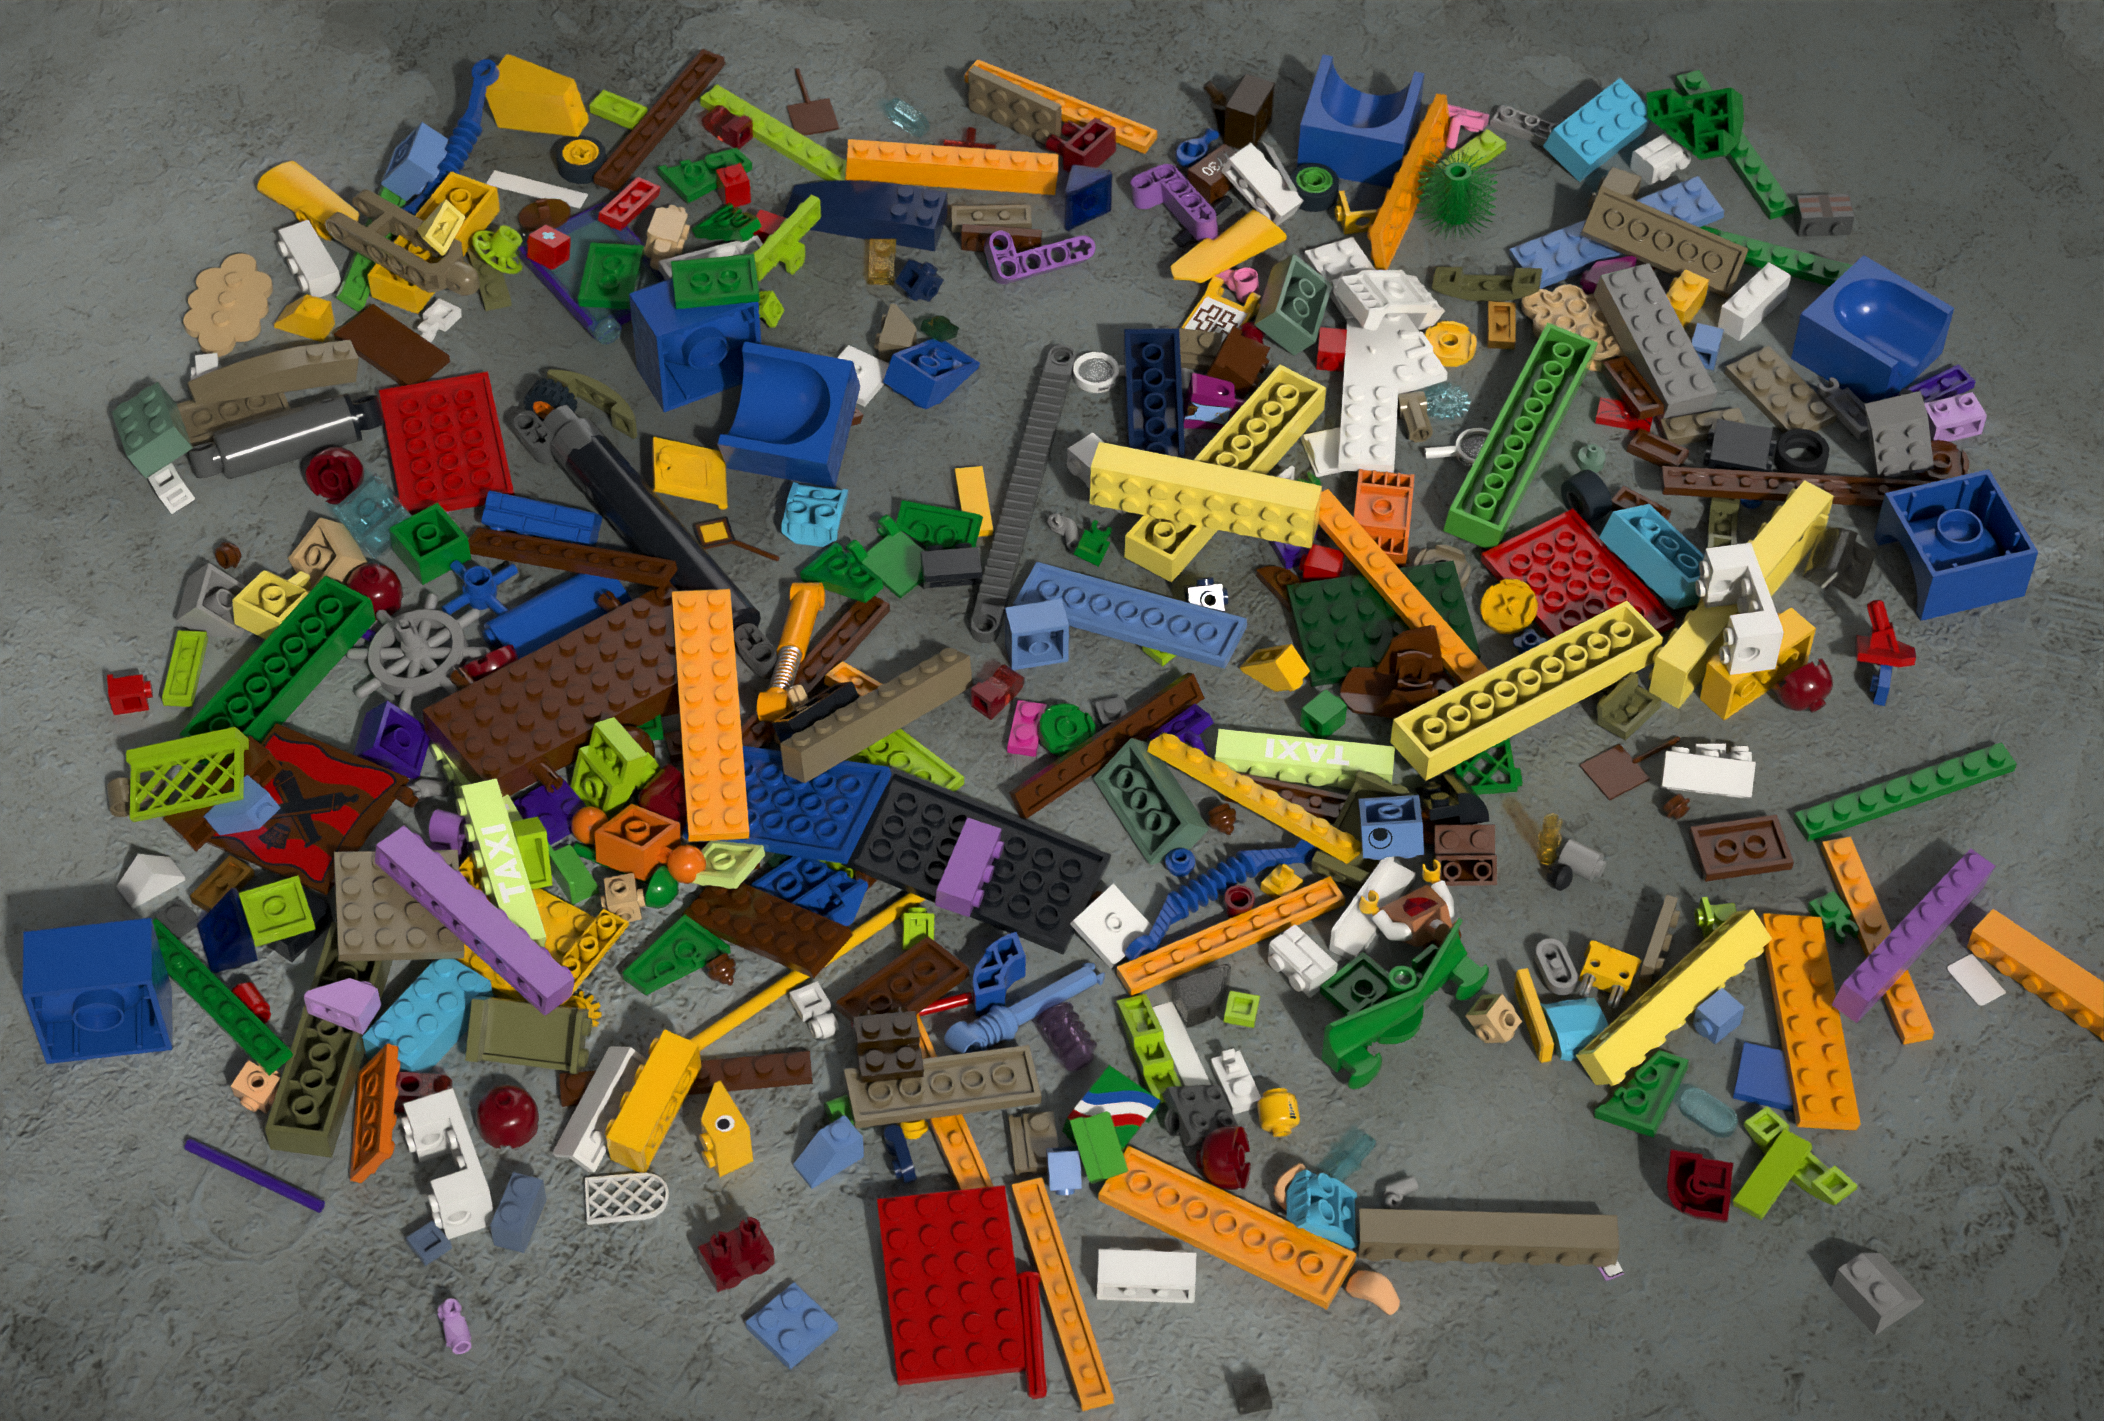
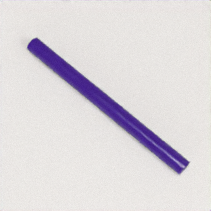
[184,1138,325,1213]

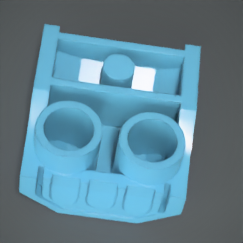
[781,482,848,547]
[1540,997,1609,1061]
[1286,1169,1358,1249]

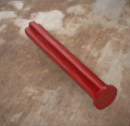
[1017,1272,1047,1400]

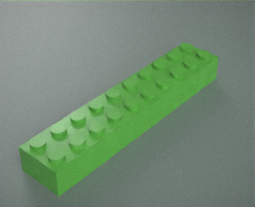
[1443,322,1598,550]

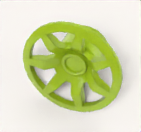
[472,225,523,274]

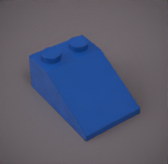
[883,337,980,409]

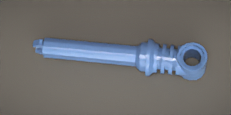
[944,963,1105,1055]

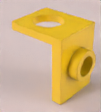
[1335,190,1377,234]

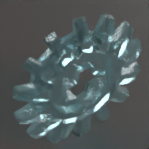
[1424,382,1471,420]

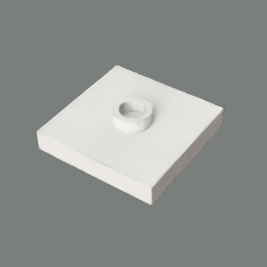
[837,345,889,407]
[1070,883,1153,968]

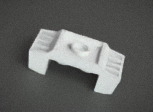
[1335,270,1445,330]

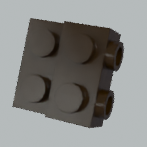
[852,1007,924,1083]

